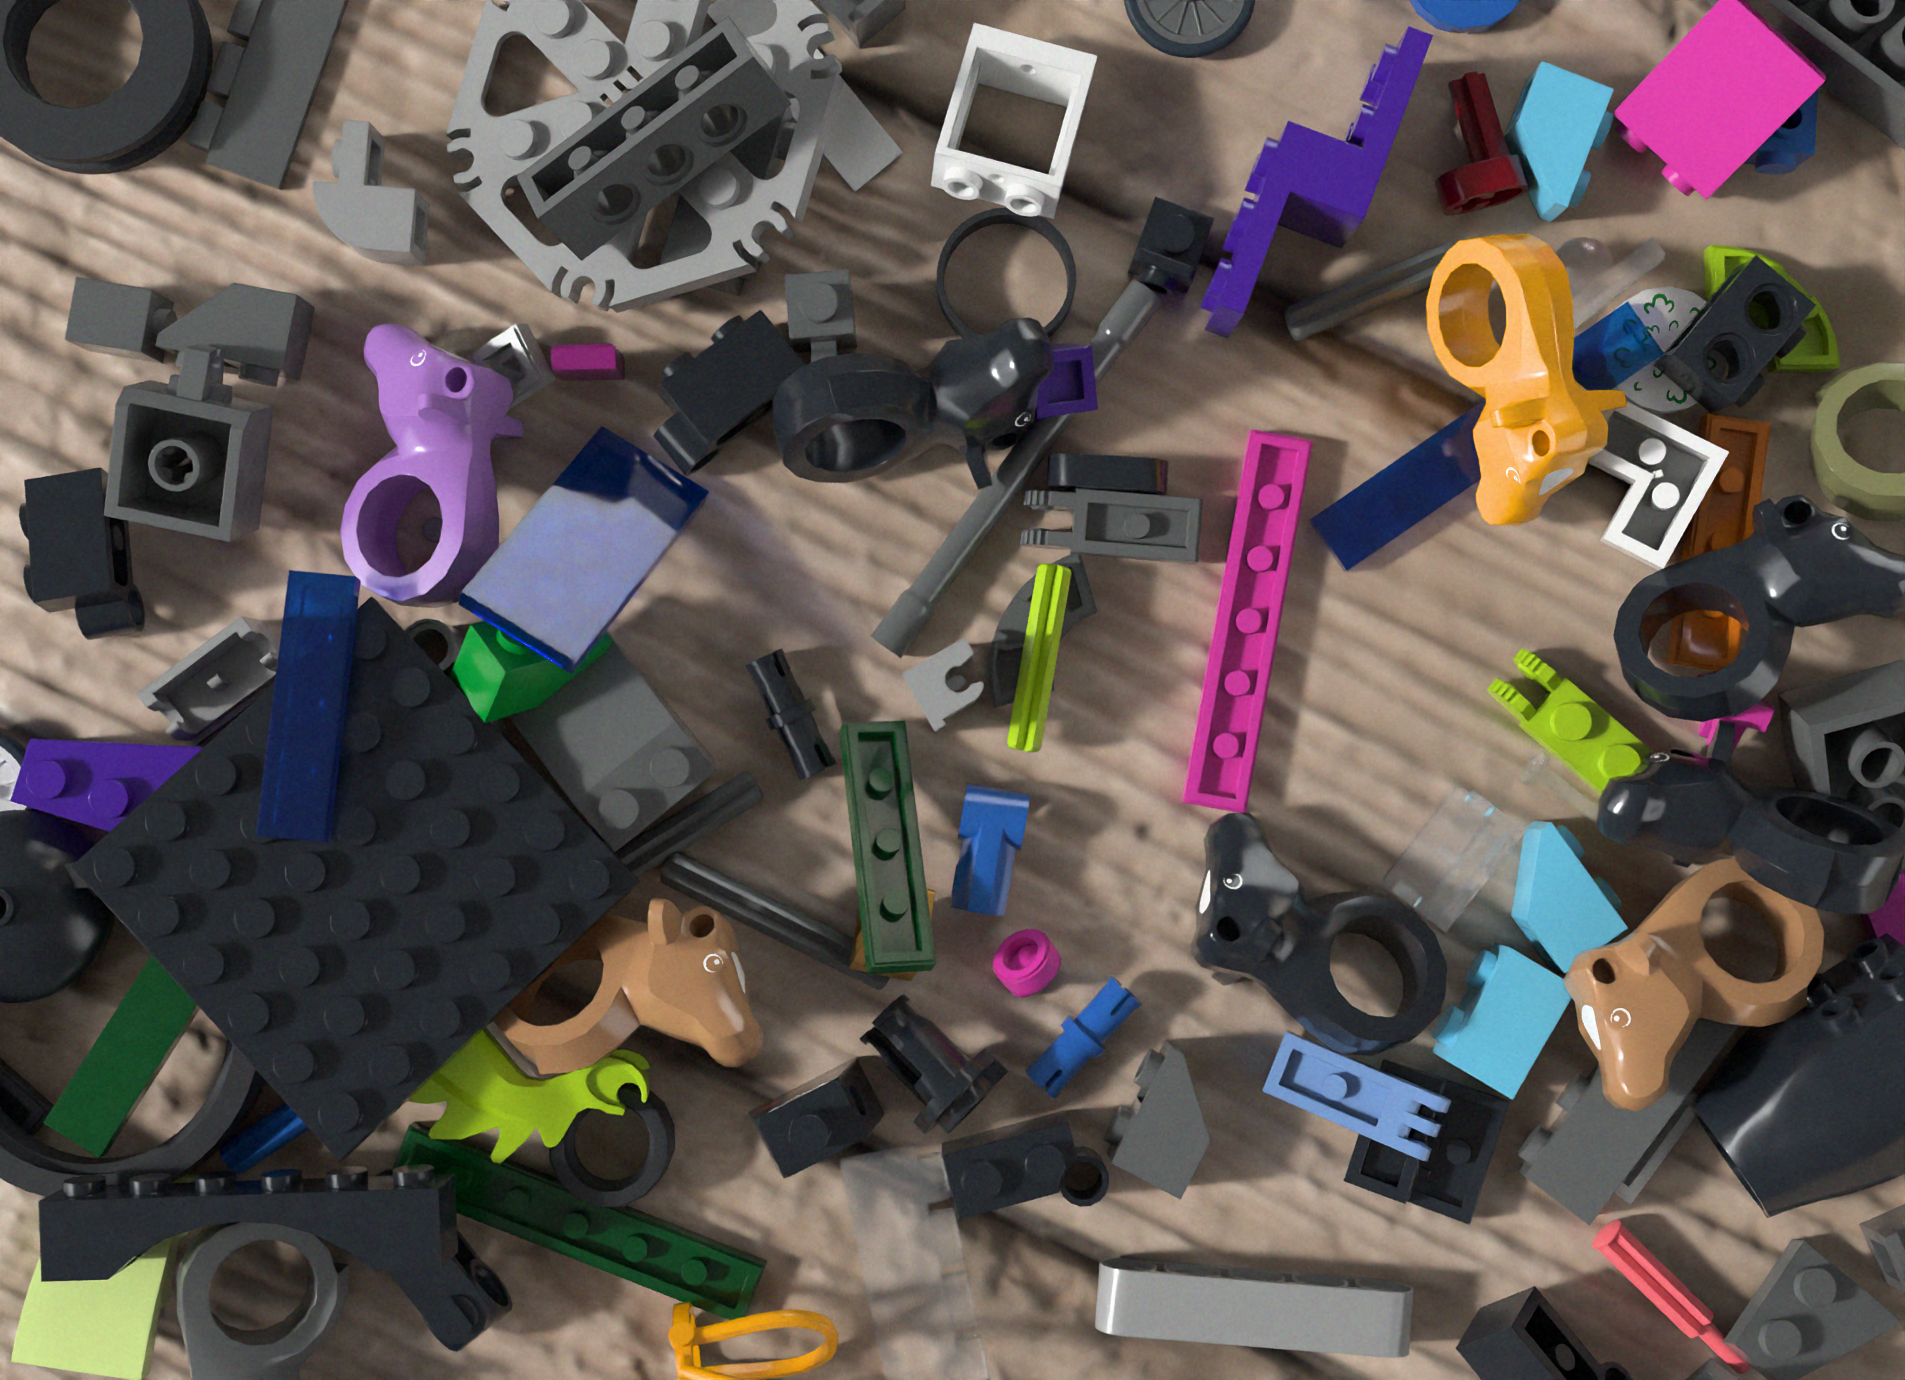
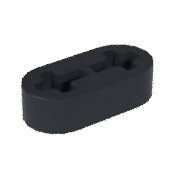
[1047,453,1169,495]

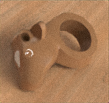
[1563,858,1825,1112]
[493,898,763,1074]

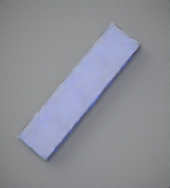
[256,570,361,843]

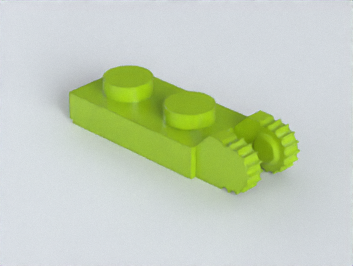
[1487,648,1653,796]

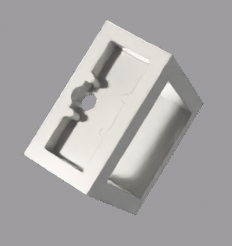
[931,23,1097,219]

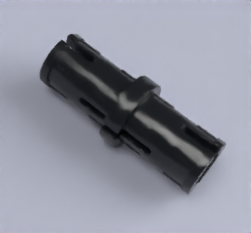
[745,648,836,780]

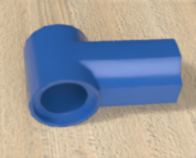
[951,783,1030,916]

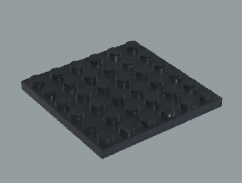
[71,596,641,1161]

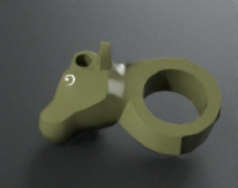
[1809,362,1905,522]

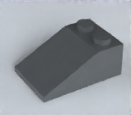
[509,613,716,853]
[1778,659,1905,871]

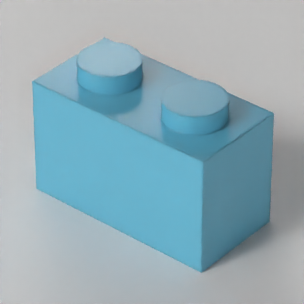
[1431,943,1572,1100]

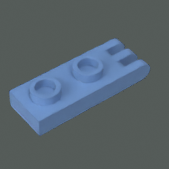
[1262,1030,1451,1162]

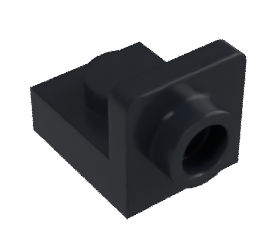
[1128,196,1215,296]

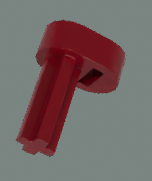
[1435,71,1529,216]

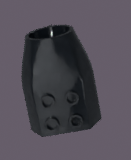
[1690,933,1905,1218]

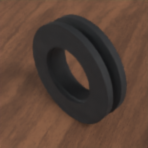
[0,0,213,175]

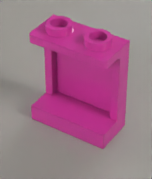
[1612,0,1826,200]

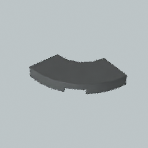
[988,554,1098,709]

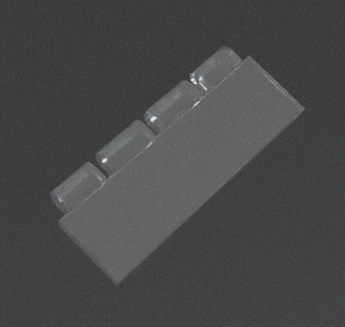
[840,1144,990,1380]

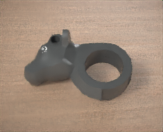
[176,1222,349,1380]

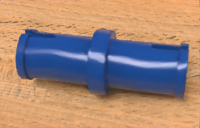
[1026,976,1142,1099]

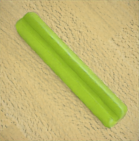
[1007,563,1072,753]

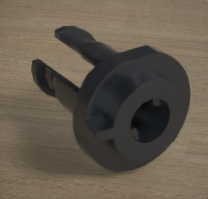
[860,994,1009,1134]

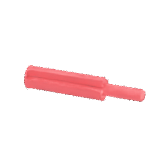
[1592,1219,1751,1374]

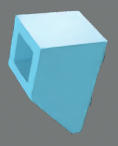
[1504,61,1614,222]
[1511,821,1628,973]

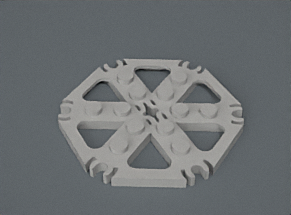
[446,0,844,313]

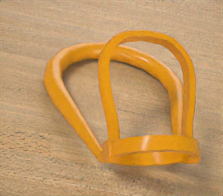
[668,1301,839,1380]

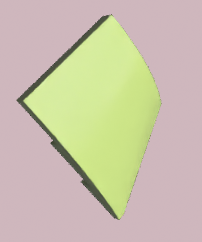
[11,1174,197,1380]

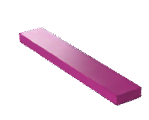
[1181,429,1313,813]

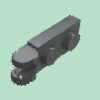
[1020,488,1203,564]

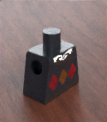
[749,1057,885,1179]

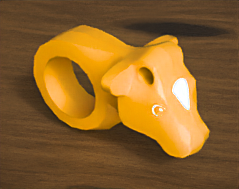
[1426,233,1627,526]

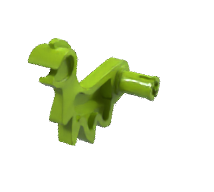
[408,1027,651,1164]

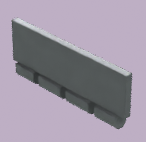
[187,0,349,190]

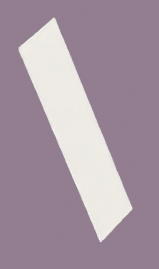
[707,0,903,192]

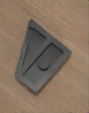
[1723,1239,1900,1380]

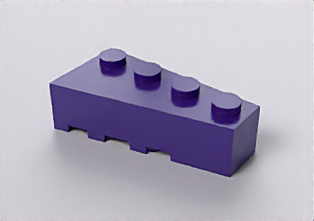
[10,739,203,832]

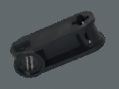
[375,1168,513,1352]

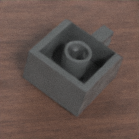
[104,344,274,542]

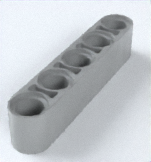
[1095,1258,1414,1358]

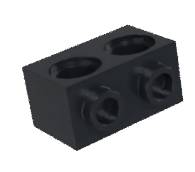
[1654,255,1816,414]

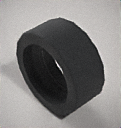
[549,1083,675,1207]

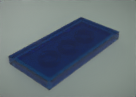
[458,426,709,674]

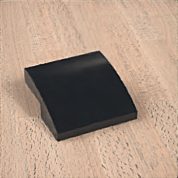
[1344,1059,1510,1225]

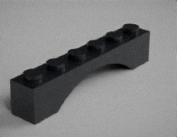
[38,1164,458,1282]

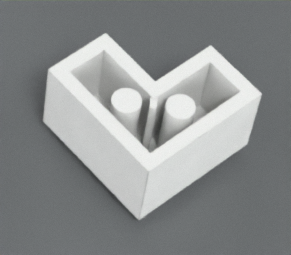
[1588,401,1729,570]

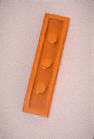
[1666,414,1771,672]

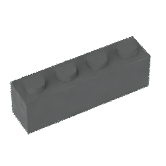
[1517,1018,1740,1225]

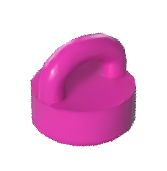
[993,929,1061,998]

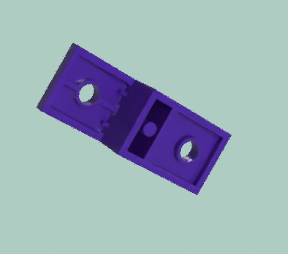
[1200,26,1433,339]

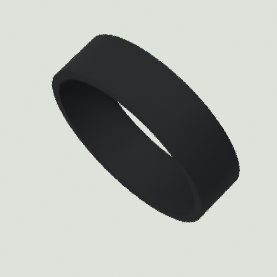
[937,208,1076,338]

